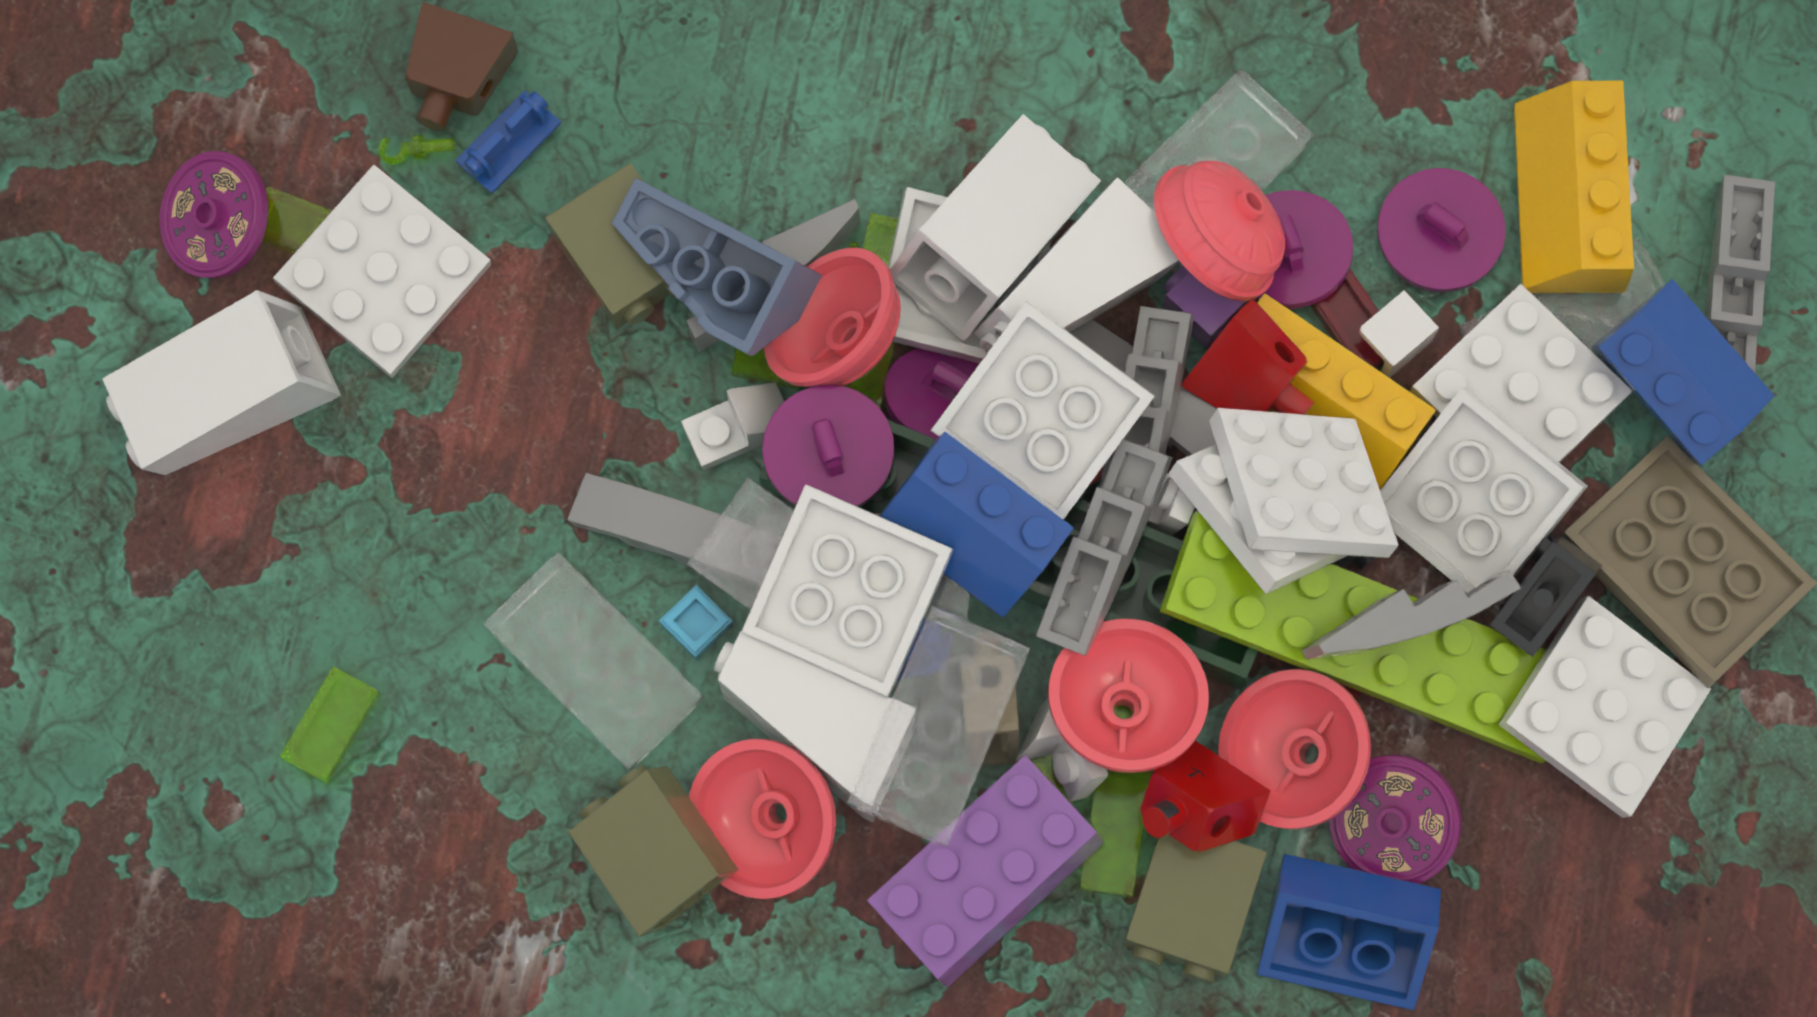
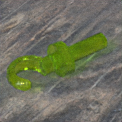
[378,134,456,164]

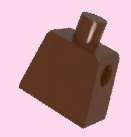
[406,2,518,132]

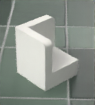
[1359,290,1439,378]

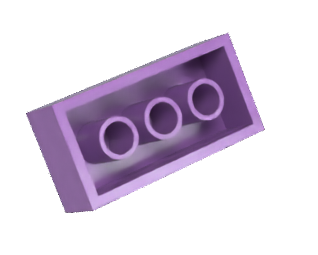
[867,755,1104,988]

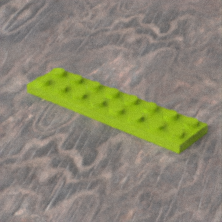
[1160,511,1547,763]

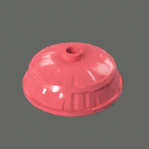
[1154,160,1285,301]
[764,248,901,387]
[1048,619,1209,773]
[1218,669,1371,829]
[689,738,836,899]

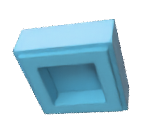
[659,585,733,660]

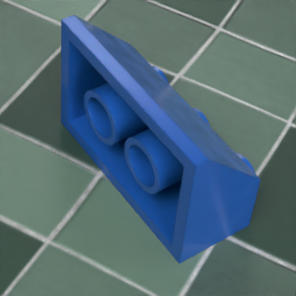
[1592,279,1775,465]
[880,432,1074,618]
[1257,854,1441,1010]

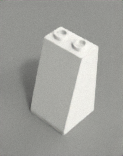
[890,114,1101,342]
[973,177,1180,353]
[102,290,341,475]
[714,631,916,823]

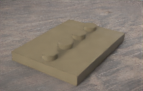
[1562,436,1817,688]

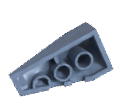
[612,178,822,356]

